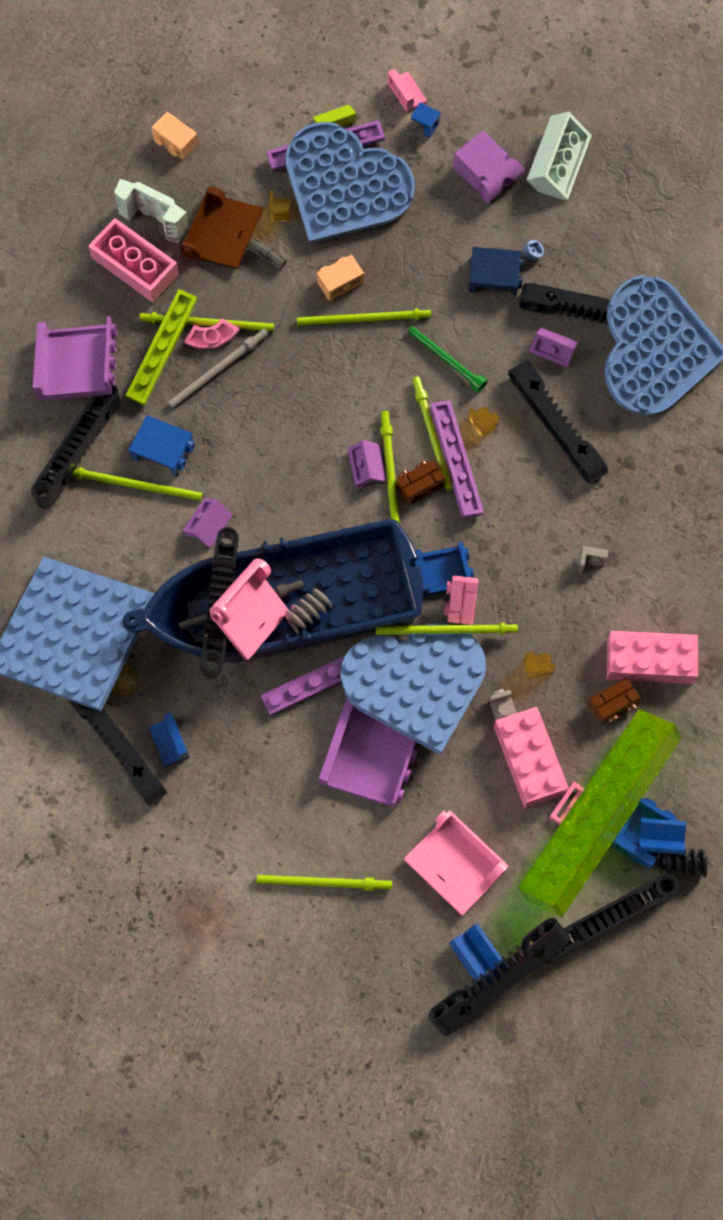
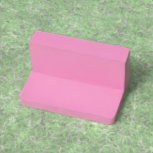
[388,69,426,112]

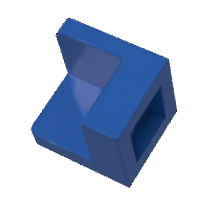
[411,102,441,138]

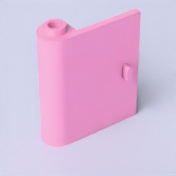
[210,559,288,660]
[403,811,509,916]

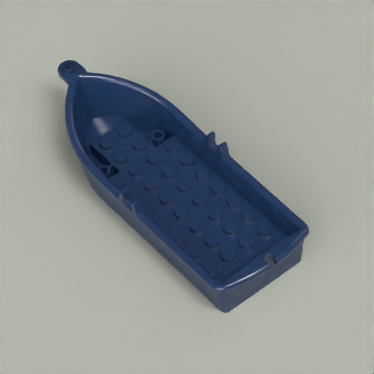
[122,519,423,663]

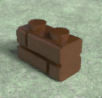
[396,459,445,505]
[588,677,640,725]

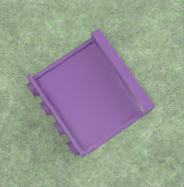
[33,316,117,401]
[319,698,418,808]

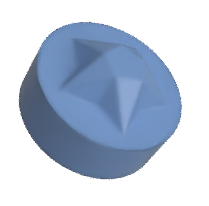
[523,240,544,261]

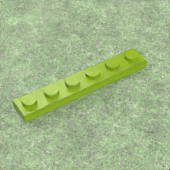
[126,289,198,406]

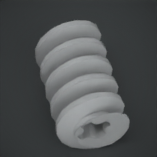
[284,589,333,635]

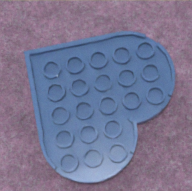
[286,122,415,244]
[604,275,723,415]
[340,623,486,755]

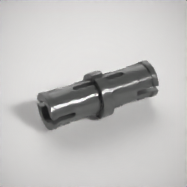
[247,237,287,271]

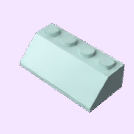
[527,111,592,200]

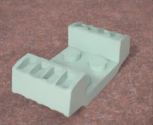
[114,179,189,244]

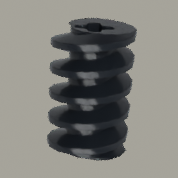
[659,849,708,878]

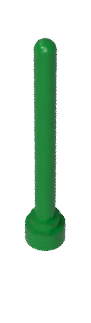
[408,326,488,393]

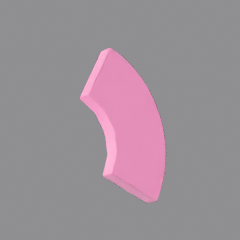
[183,318,240,349]

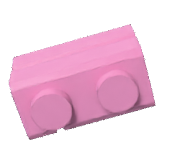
[444,576,478,625]

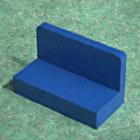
[149,713,189,767]
[638,818,686,854]
[449,923,502,980]

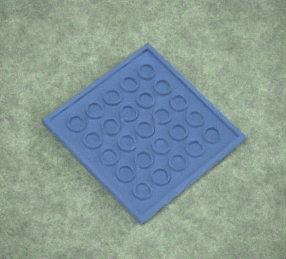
[0,557,155,711]

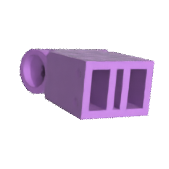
[452,130,525,203]

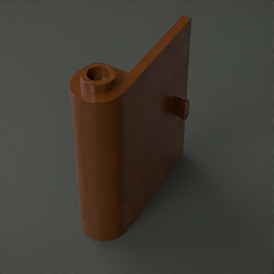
[180,186,264,269]

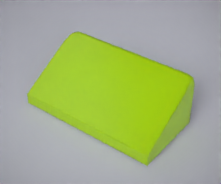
[313,105,356,127]

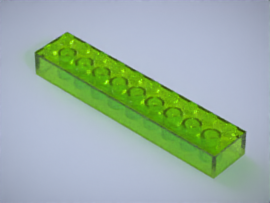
[518,709,682,918]

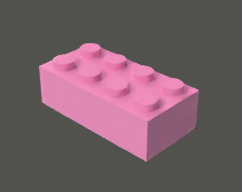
[88,218,179,302]
[607,631,698,684]
[494,707,569,808]

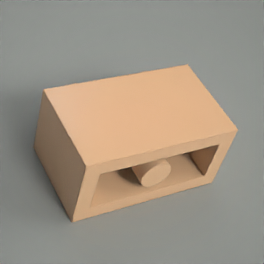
[152,112,198,160]
[317,255,364,301]

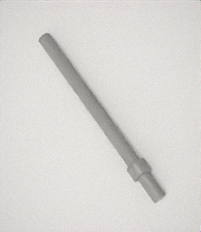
[168,329,269,408]

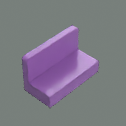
[529,328,578,367]
[348,440,387,488]
[182,498,232,547]

